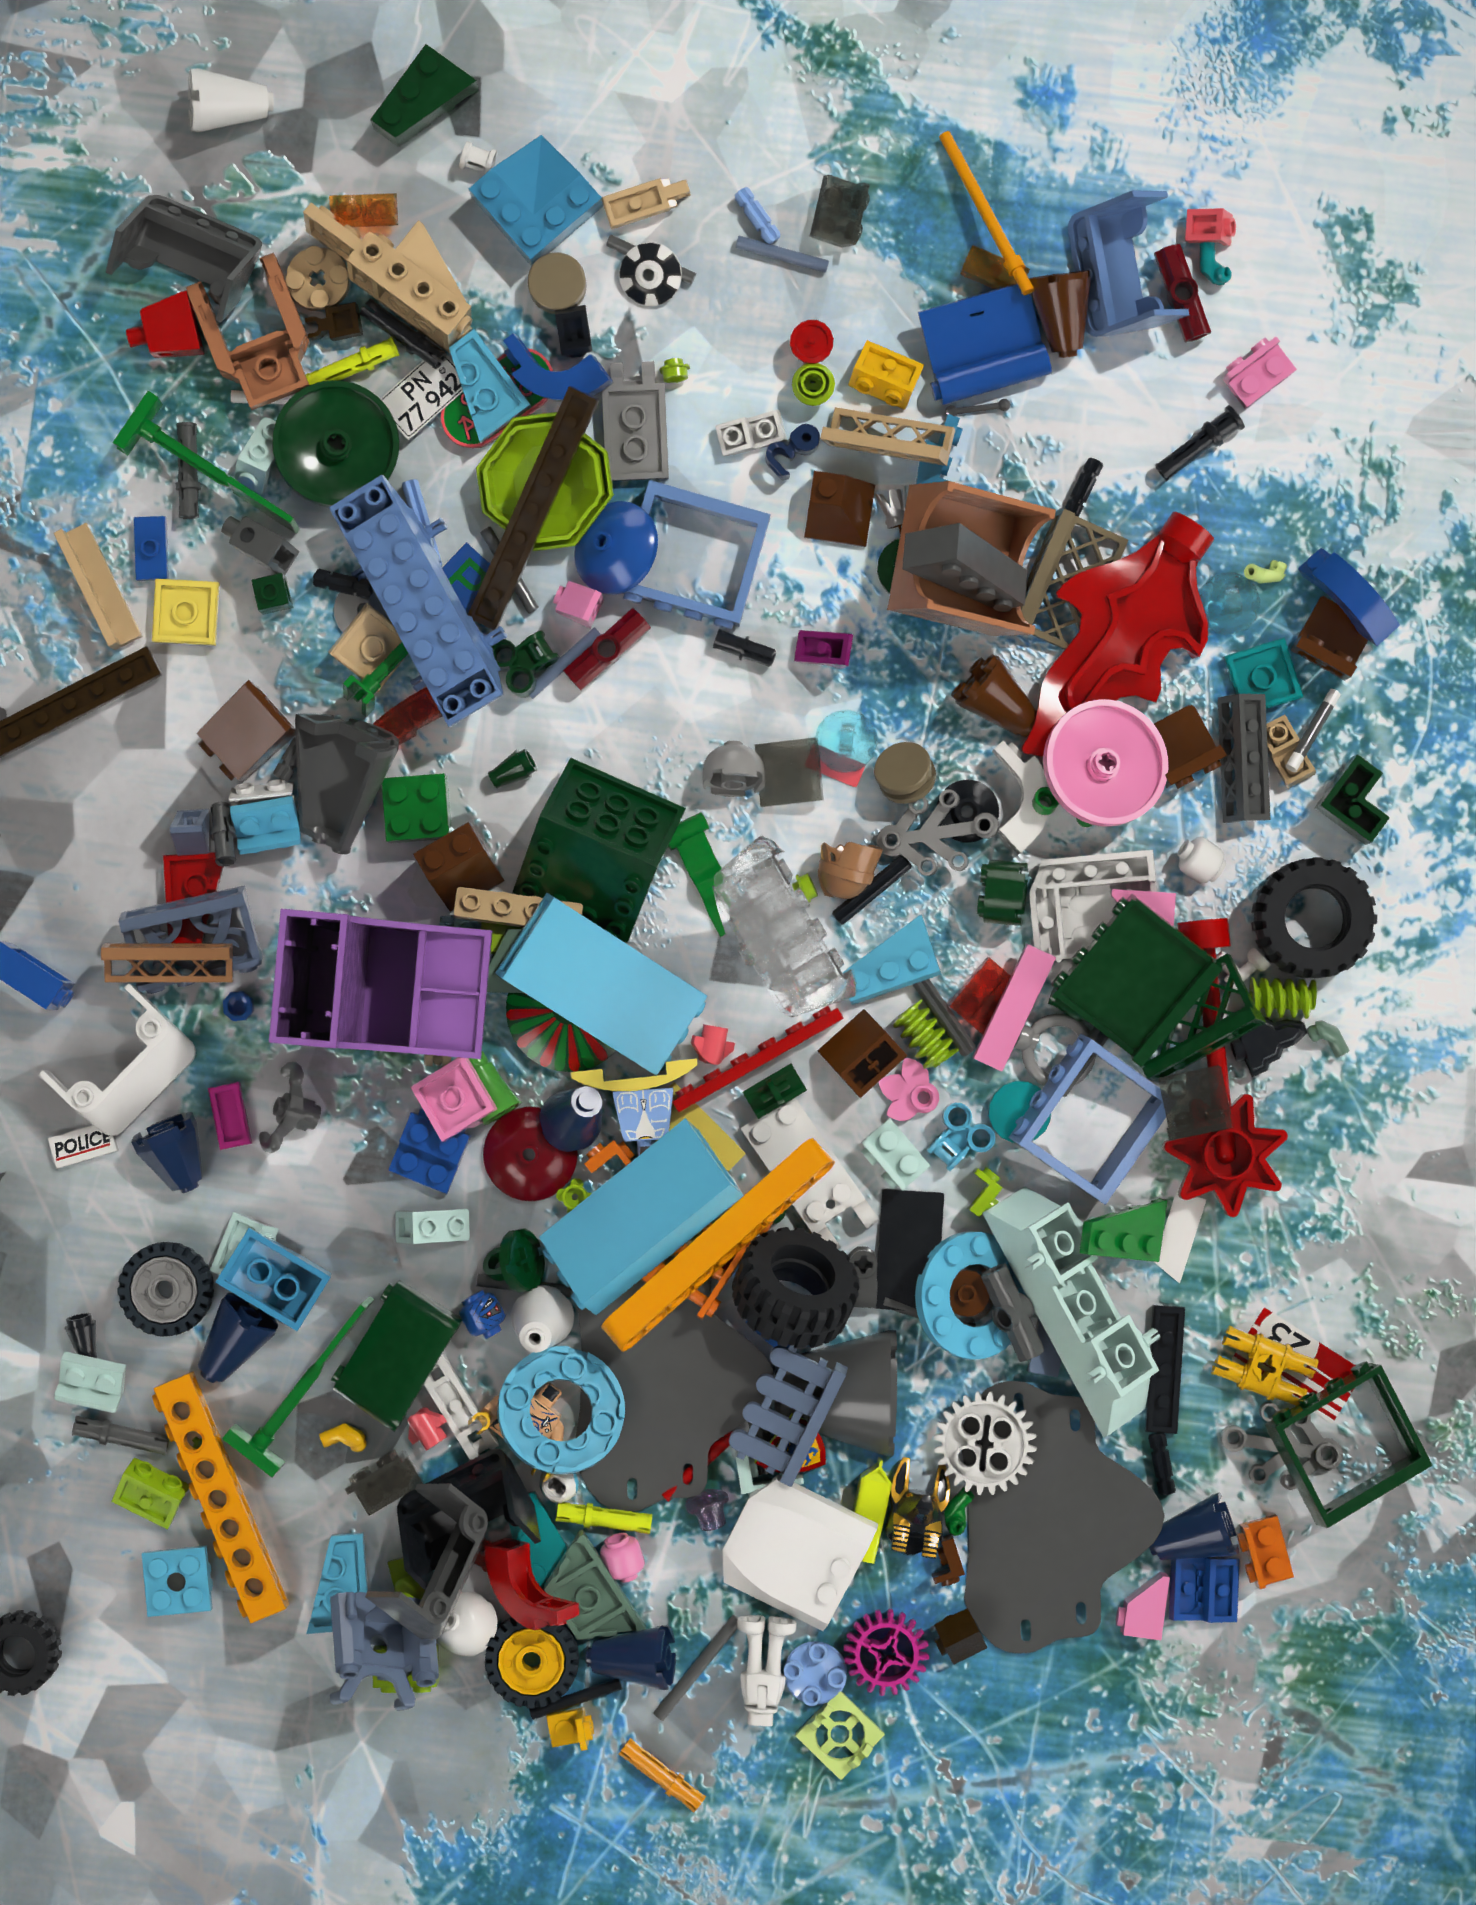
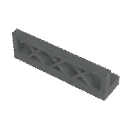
[1218,694,1271,823]

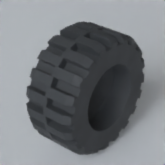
[1251,857,1377,979]
[732,1227,860,1349]

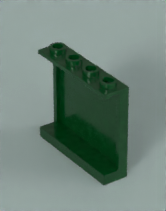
[1051,894,1223,1068]

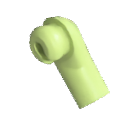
[1244,560,1287,584]

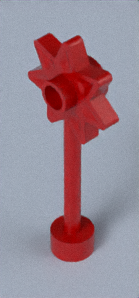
[1162,918,1288,1217]

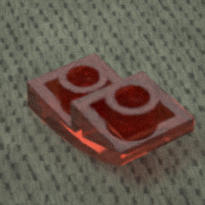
[373,687,442,745]

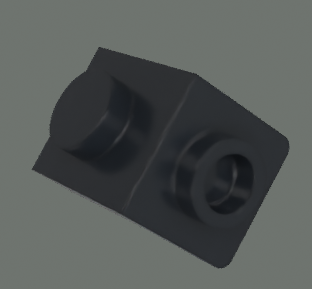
[555,305,592,358]

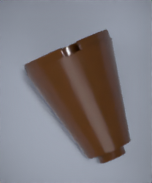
[1029,270,1091,358]

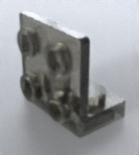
[1158,1065,1234,1141]
[345,1449,424,1516]

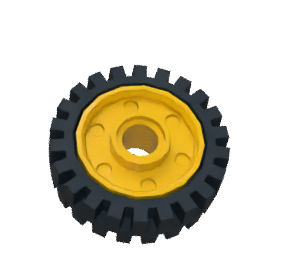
[485,1617,579,1708]

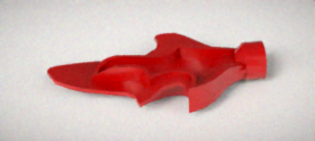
[1022,512,1215,757]

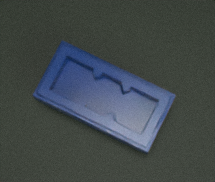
[134,516,169,581]

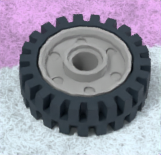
[117,1242,214,1337]

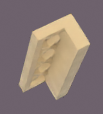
[820,407,955,466]
[54,523,143,650]

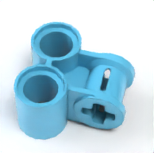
[926,1102,996,1172]

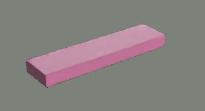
[973,943,1056,1071]

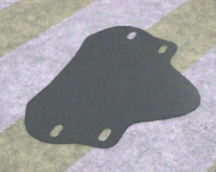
[576,1256,774,1511]
[962,1381,1165,1653]

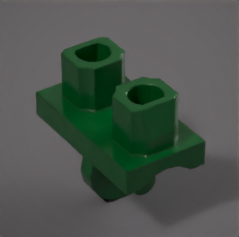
[742,1063,807,1119]

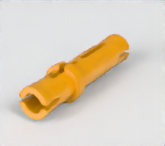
[618,1738,706,1813]

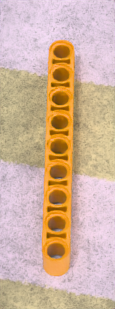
[601,1138,835,1352]

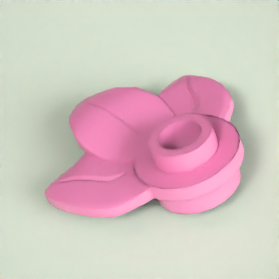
[878,1058,939,1121]

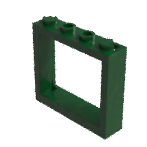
[1264,1361,1433,1528]

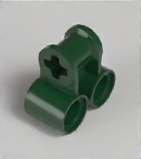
[492,630,560,698]

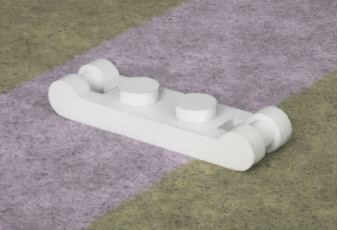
[424,1352,499,1460]

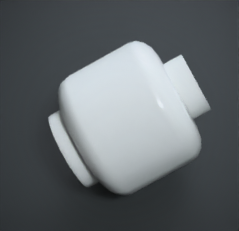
[1177,837,1226,884]

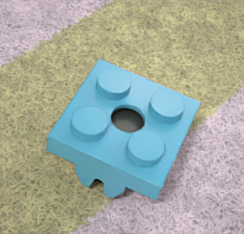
[141,1546,213,1617]

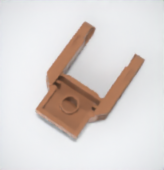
[186,252,310,410]

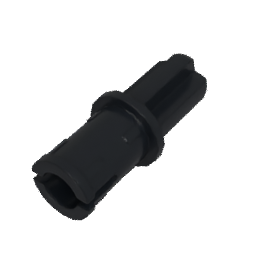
[713,629,776,667]

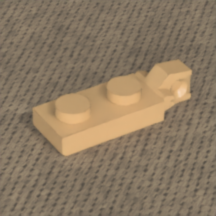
[602,178,691,230]

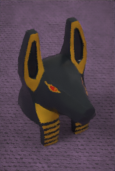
[885,1457,950,1559]

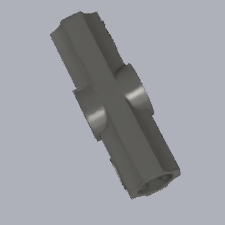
[981,1263,1044,1362]

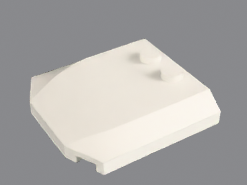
[1029,850,1157,983]
[723,1475,878,1631]

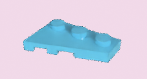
[449,329,531,444]
[841,915,942,1005]
[306,1532,368,1634]

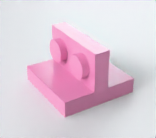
[410,1057,498,1142]

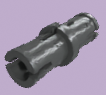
[210,802,236,866]

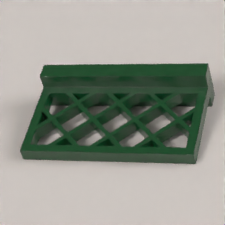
[1142,954,1266,1083]

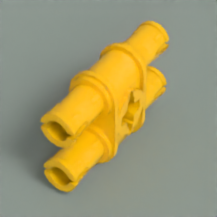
[1211,1325,1318,1406]

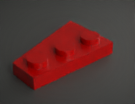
[163,852,224,943]

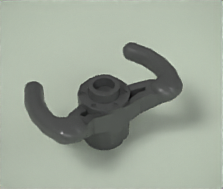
[259,1062,321,1153]

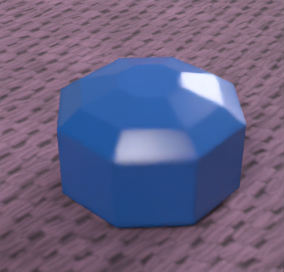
[223,991,254,1021]

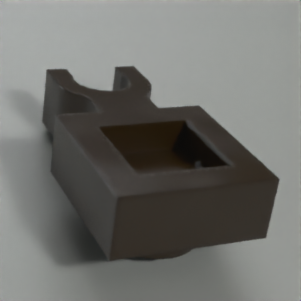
[305,302,363,341]

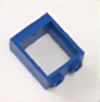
[0,941,75,1010]

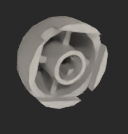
[703,741,765,797]

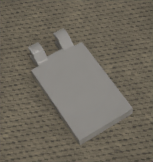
[602,361,669,481]

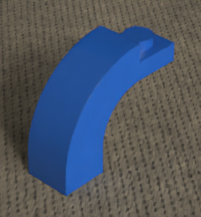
[503,333,613,402]
[1298,548,1400,646]

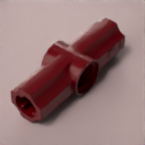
[1154,244,1211,343]
[563,608,651,691]

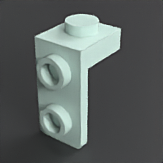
[234,417,276,495]

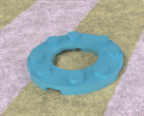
[915,1232,1028,1359]
[497,1346,625,1475]

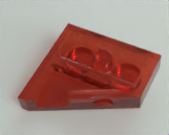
[947,957,1011,1035]

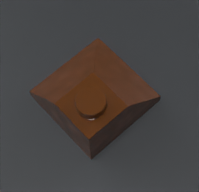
[804,470,875,547]

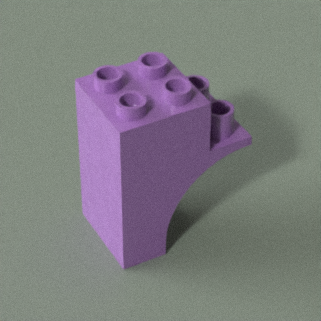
[269,909,492,1059]

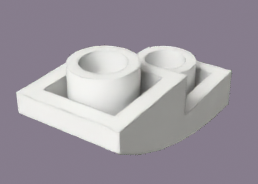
[715,410,787,457]

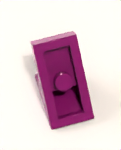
[794,630,853,669]

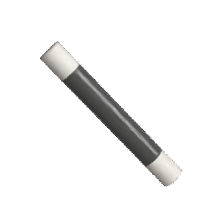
[1286,689,1341,772]

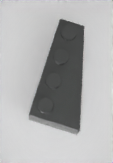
[902,523,1027,612]

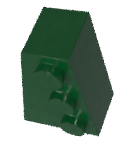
[370,44,479,147]

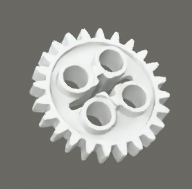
[934,1391,1037,1495]

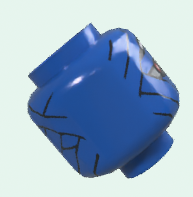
[459,1290,506,1339]

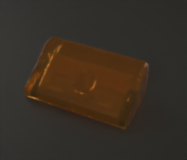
[960,245,1030,289]

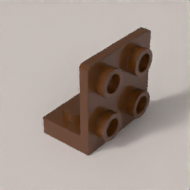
[1291,596,1368,681]

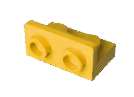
[848,340,924,409]

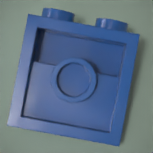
[388,1109,471,1194]

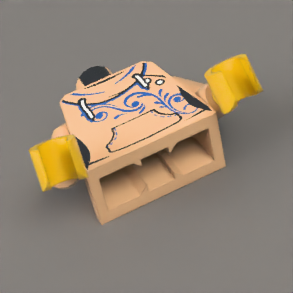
[468,1382,564,1482]

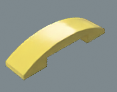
[571,1058,698,1091]

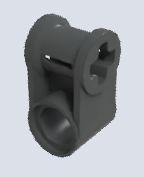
[849,1246,878,1309]

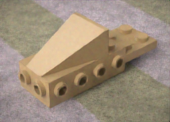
[303,203,473,353]

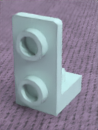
[395,1209,470,1244]
[735,1453,804,1496]

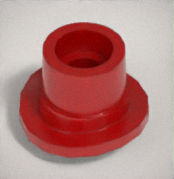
[790,320,834,364]

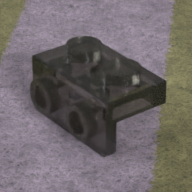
[809,175,870,248]

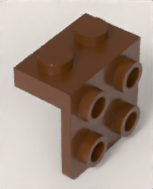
[1154,705,1227,789]

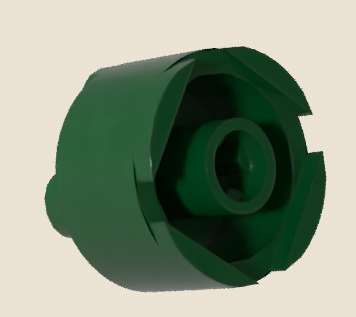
[977,860,1028,926]

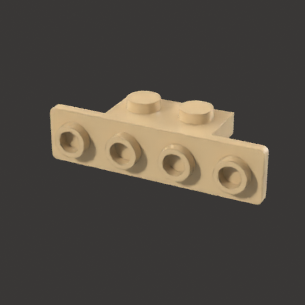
[453,887,583,928]

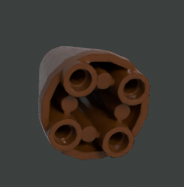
[951,654,1036,738]

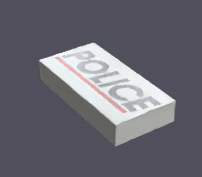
[48,1125,119,1169]

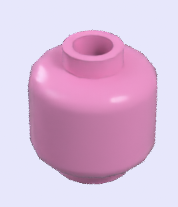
[599,1533,645,1583]

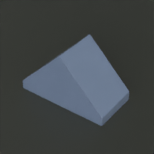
[170,809,210,855]

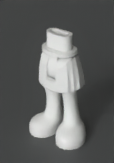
[737,1615,796,1726]

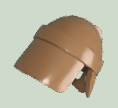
[818,842,883,899]

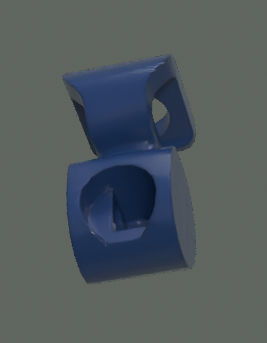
[765,424,820,480]

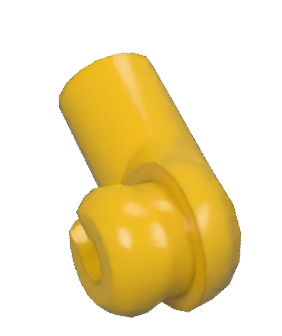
[319,1423,367,1452]

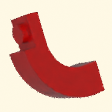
[484,1538,579,1631]

